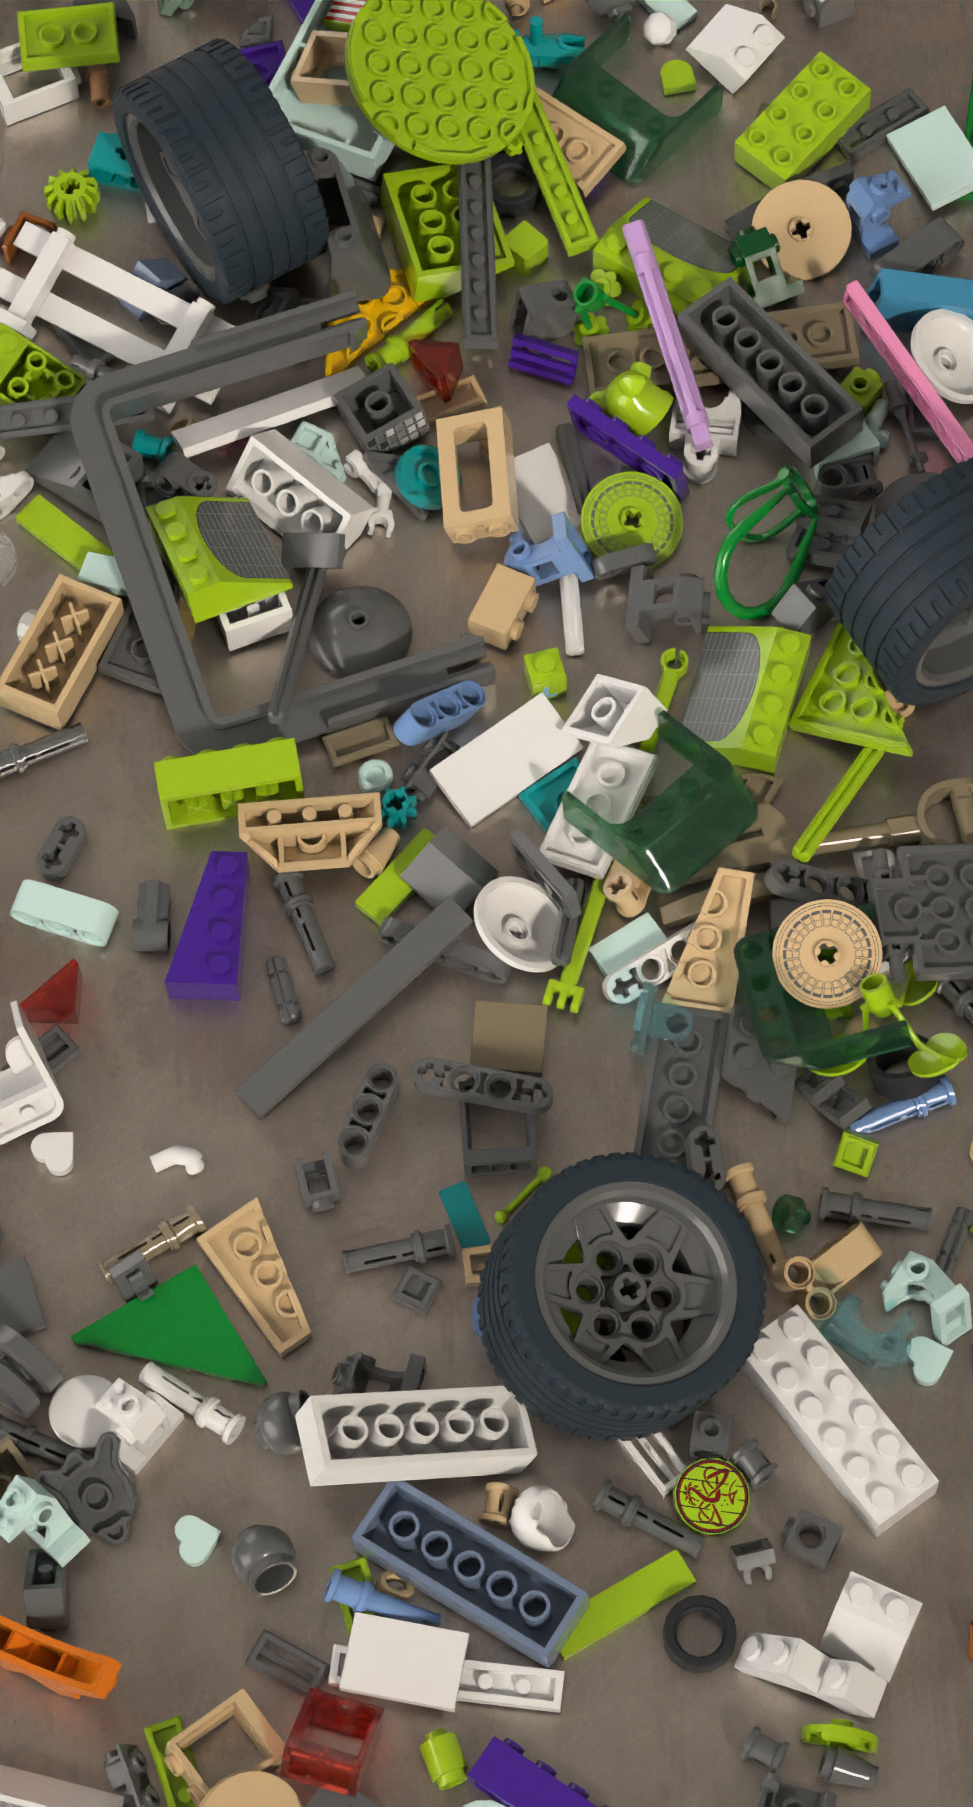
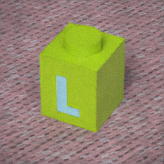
[523,647,567,700]

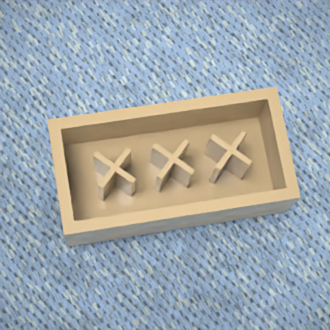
[0,574,124,730]

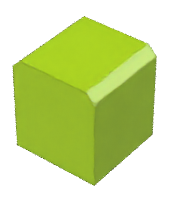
[506,220,548,278]

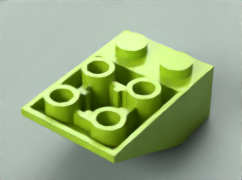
[0,323,87,405]

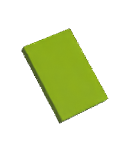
[17,2,120,72]

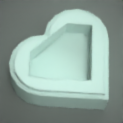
[906,1336,954,1386]
[175,1515,223,1567]

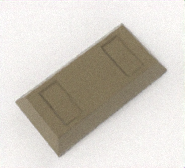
[322,714,400,768]

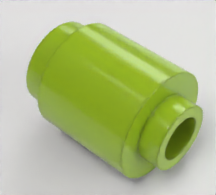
[419,1728,469,1790]

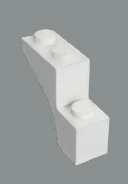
[734,1631,887,1718]

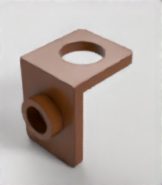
[2,211,57,264]

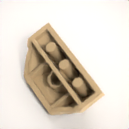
[237,792,382,873]

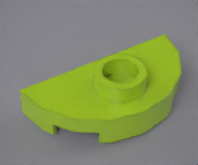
[800,1719,879,1754]

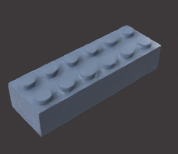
[351,1481,590,1669]

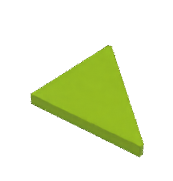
[788,621,913,757]

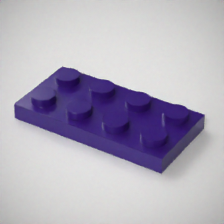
[566,394,690,503]

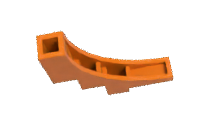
[0,1615,122,1700]

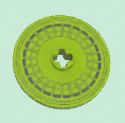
[580,472,684,570]

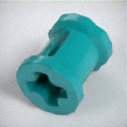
[132,429,174,464]

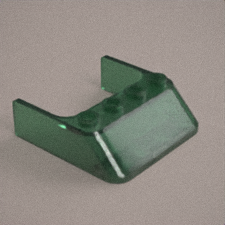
[552,13,723,184]
[562,710,759,894]
[734,903,911,1071]

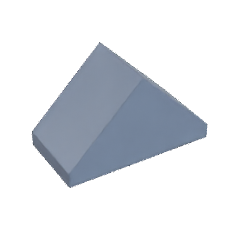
[117,258,189,322]

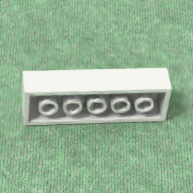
[742,1304,939,1537]
[295,1386,538,1486]

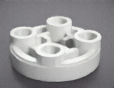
[49,1375,118,1452]

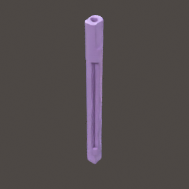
[622,219,714,452]

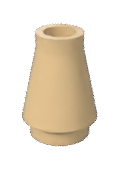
[352,827,401,878]

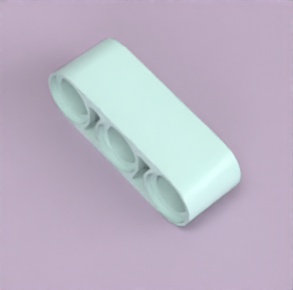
[10,879,119,947]

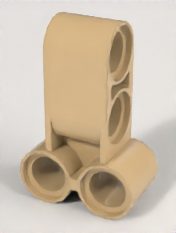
[770,1221,883,1322]

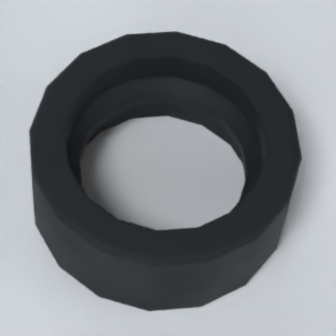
[491,153,542,218]
[867,1033,939,1100]
[663,1595,737,1674]

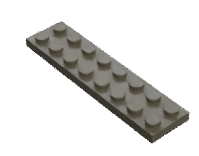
[582,302,859,395]

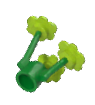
[573,269,653,347]

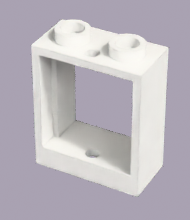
[0,42,82,126]

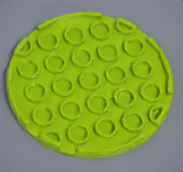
[344,0,535,164]

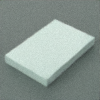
[886,105,973,211]

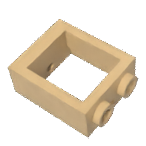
[164,1688,290,1807]

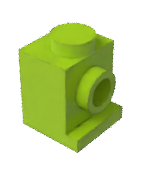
[840,366,884,419]

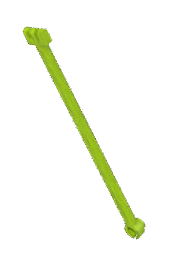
[542,648,689,1014]

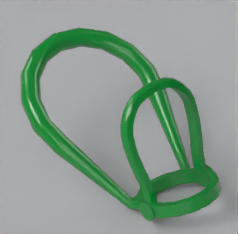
[713,464,820,620]

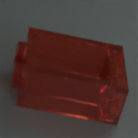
[280,1687,385,1797]

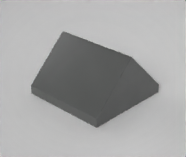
[399,825,499,911]

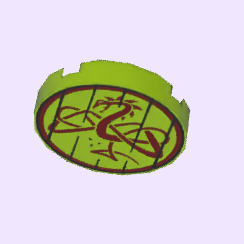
[673,1458,750,1535]

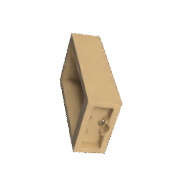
[290,30,360,108]
[436,406,520,544]

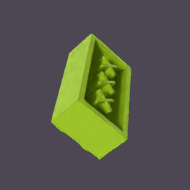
[734,51,871,190]
[154,737,305,830]

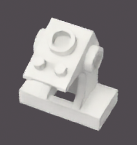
[94,1378,185,1475]

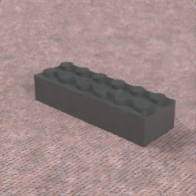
[678,277,864,469]

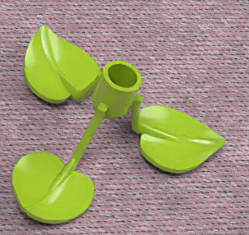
[801,959,968,1078]

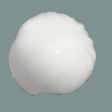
[509,1485,575,1552]

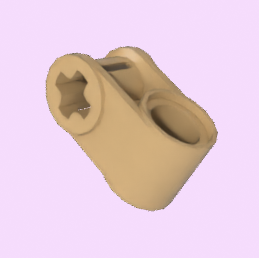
[603,847,660,917]

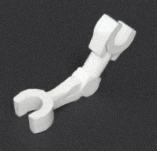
[343,449,395,538]

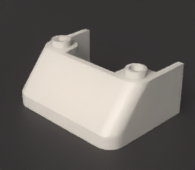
[0,1000,64,1145]

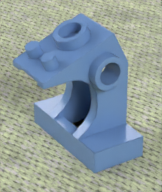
[843,170,912,261]
[504,511,595,586]

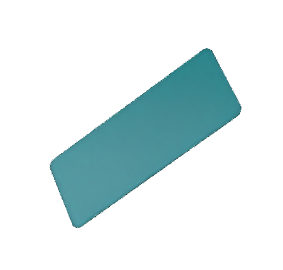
[439,1181,491,1249]

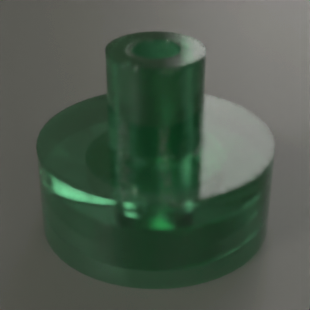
[772,1194,811,1233]

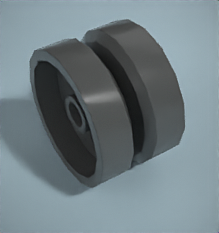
[0,1324,63,1419]

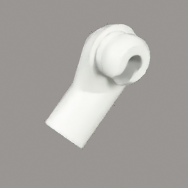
[149,1145,205,1175]

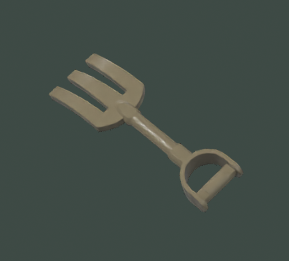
[643,777,973,929]

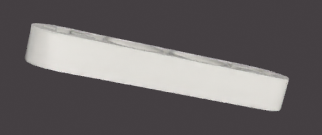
[602,920,697,1004]

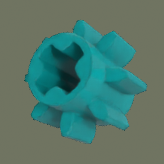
[380,786,418,831]

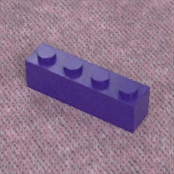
[467,1736,609,1807]

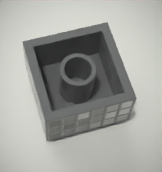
[333,362,431,454]

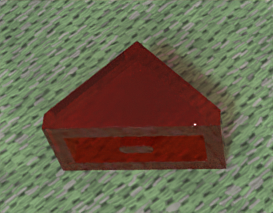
[408,339,464,403]
[19,958,82,1024]

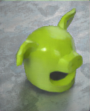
[589,362,675,437]

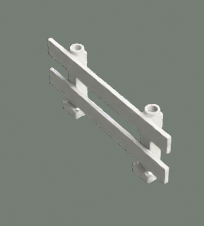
[0,221,236,414]

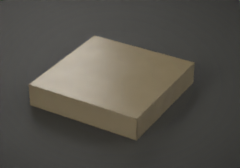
[470,1000,548,1078]

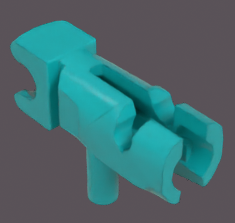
[514,16,585,69]

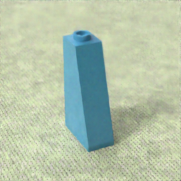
[860,268,973,333]

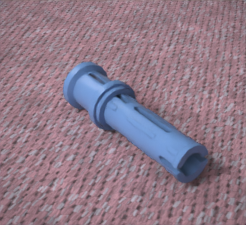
[847,1074,957,1135]
[323,1568,441,1626]

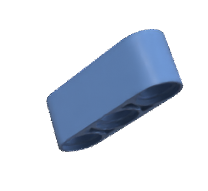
[393,680,487,746]

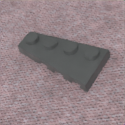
[98,554,182,695]

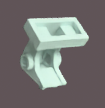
[880,1251,972,1347]
[0,1475,91,1568]

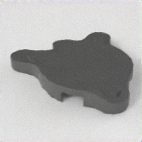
[35,1431,137,1545]

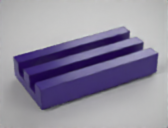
[508,333,580,386]

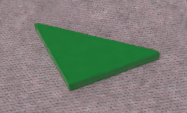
[71,1264,268,1388]

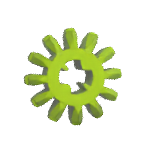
[44,166,101,225]

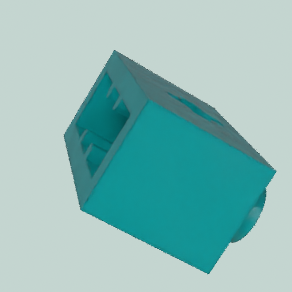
[87,131,142,193]

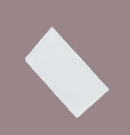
[514,443,581,544]

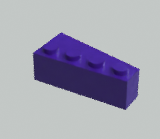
[165,851,250,1001]

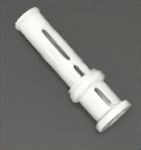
[138,1361,246,1445]

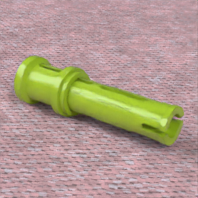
[364,299,453,373]

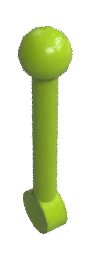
[494,1166,552,1224]

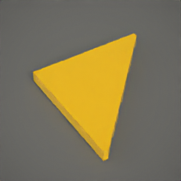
[325,269,434,377]

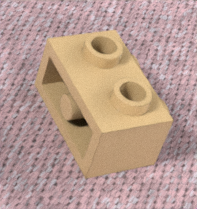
[468,563,539,651]

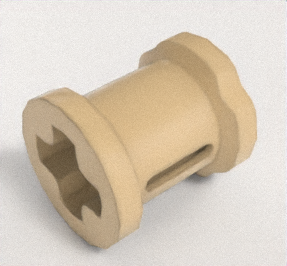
[479,1482,519,1529]

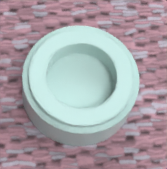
[357,759,393,795]

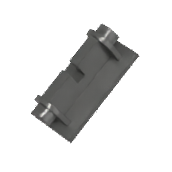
[400,731,460,804]
[103,1743,160,1807]

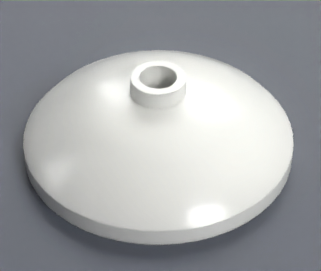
[911,309,973,404]
[474,876,560,972]

